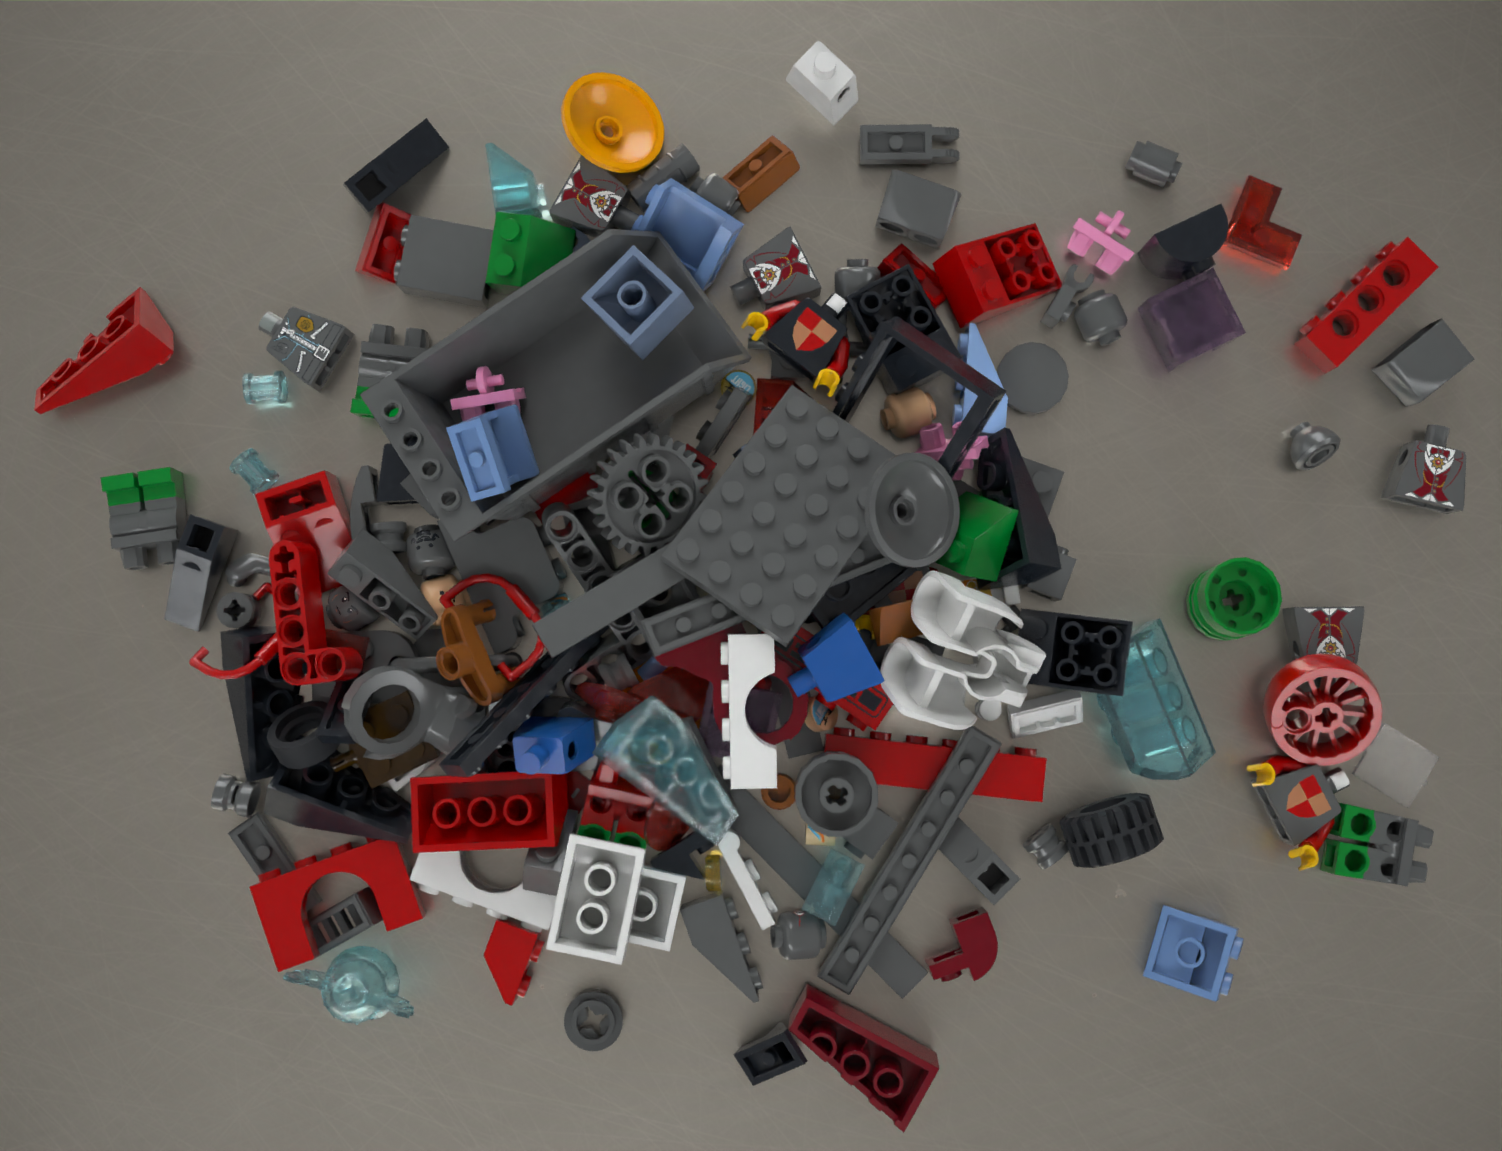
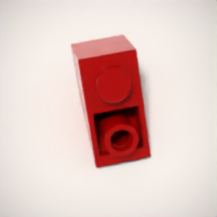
[483,917,545,1006]

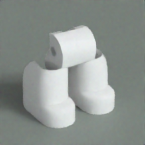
[880,570,1046,730]

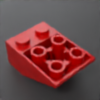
[932,223,1062,329]
[255,470,352,598]

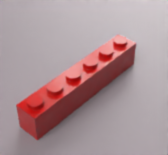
[823,727,1047,802]

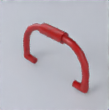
[439,573,545,682]
[189,582,278,680]

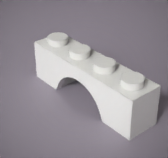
[721,633,777,789]
[409,851,557,932]

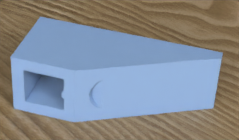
[952,323,1008,437]

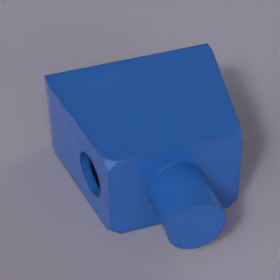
[787,612,885,702]
[513,716,597,775]

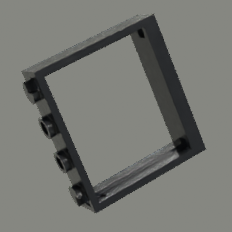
[833,316,1007,479]

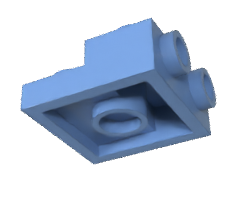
[1143,905,1244,1002]

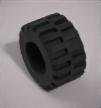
[1059,793,1164,868]

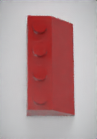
[410,771,568,853]

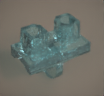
[801,848,865,926]

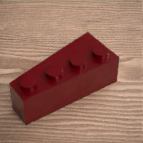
[788,984,939,1133]

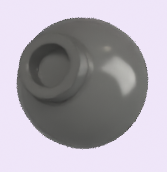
[1290,422,1341,470]

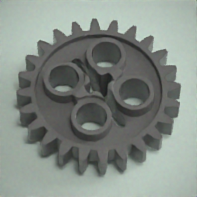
[587,432,708,557]

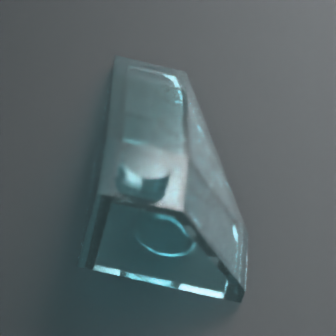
[592,696,738,846]

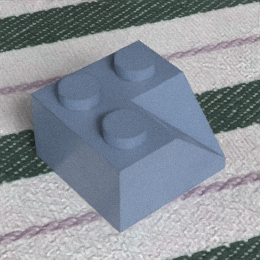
[581,245,694,360]

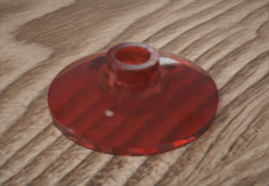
[576,682,648,723]
[644,781,696,851]

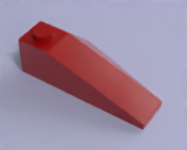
[34,287,174,414]

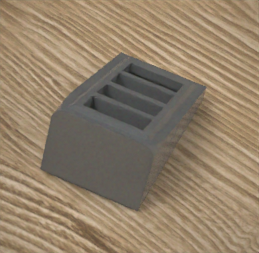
[309,887,383,957]

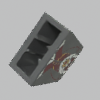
[549,155,640,238]
[730,227,821,311]
[1381,425,1466,514]
[1282,606,1364,688]

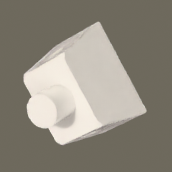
[786,41,858,126]

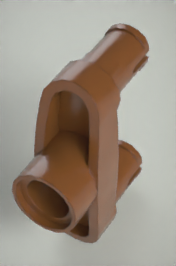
[436,599,521,706]

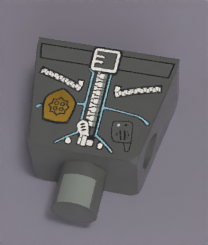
[259,307,355,392]

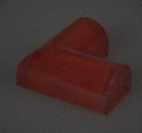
[1223,175,1302,270]

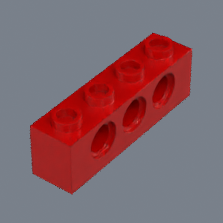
[1295,237,1438,374]

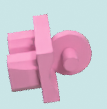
[1067,210,1134,275]
[450,366,526,421]
[915,421,989,481]

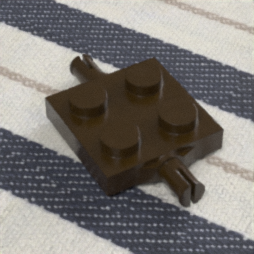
[330,690,441,789]

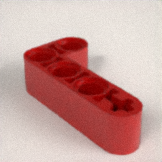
[269,540,363,686]

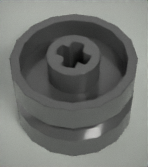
[794,751,878,837]

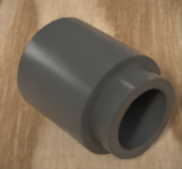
[1125,141,1182,187]

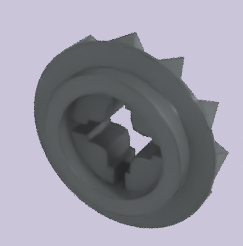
[564,990,623,1051]

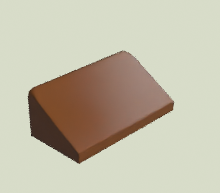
[722,135,800,212]
[868,599,923,646]

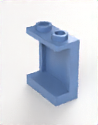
[631,178,744,291]
[446,404,539,502]

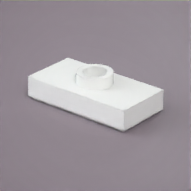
[1007,690,1083,739]

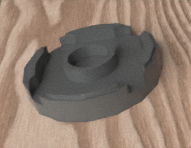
[997,342,1069,415]

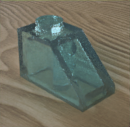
[485,143,547,218]

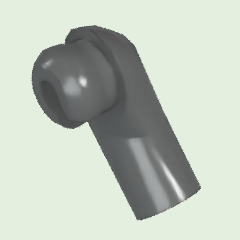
[225,553,271,587]

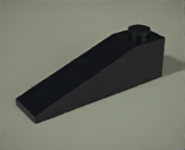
[976,427,1062,590]
[220,626,308,782]
[264,735,412,844]

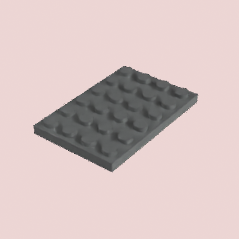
[661,385,896,647]

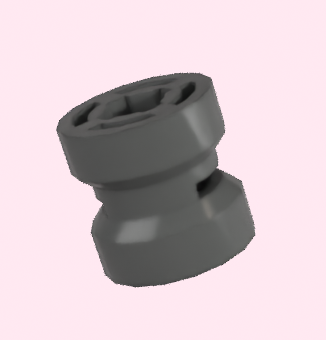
[211,773,261,818]

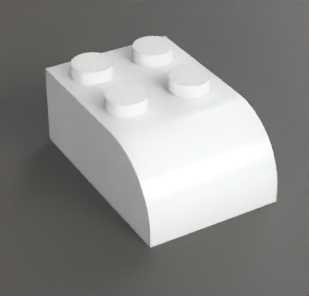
[546,834,646,965]
[628,862,686,952]

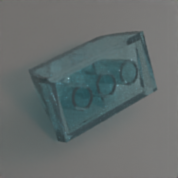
[1097,618,1216,780]

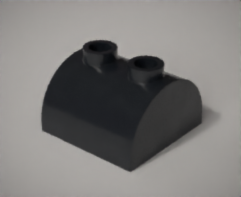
[1137,204,1228,284]

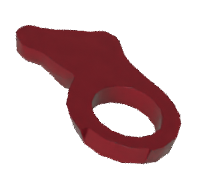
[655,622,808,745]

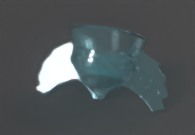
[283,946,414,1025]

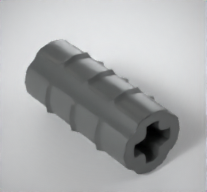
[626,144,700,213]

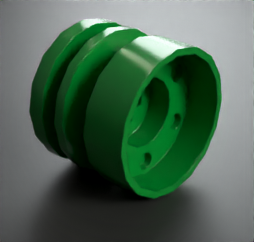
[1186,557,1282,641]

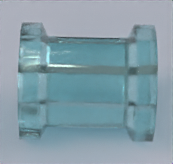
[242,370,288,404]
[229,448,279,496]

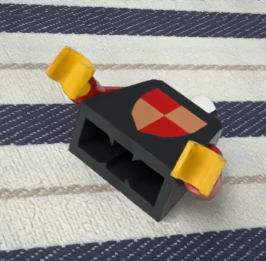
[741,293,850,397]

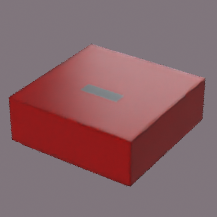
[567,771,591,814]

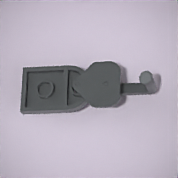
[312,629,523,704]

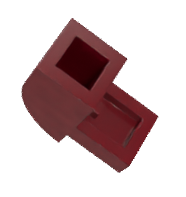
[925,907,998,982]

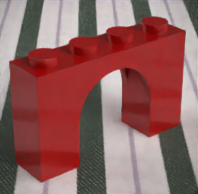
[249,837,426,972]

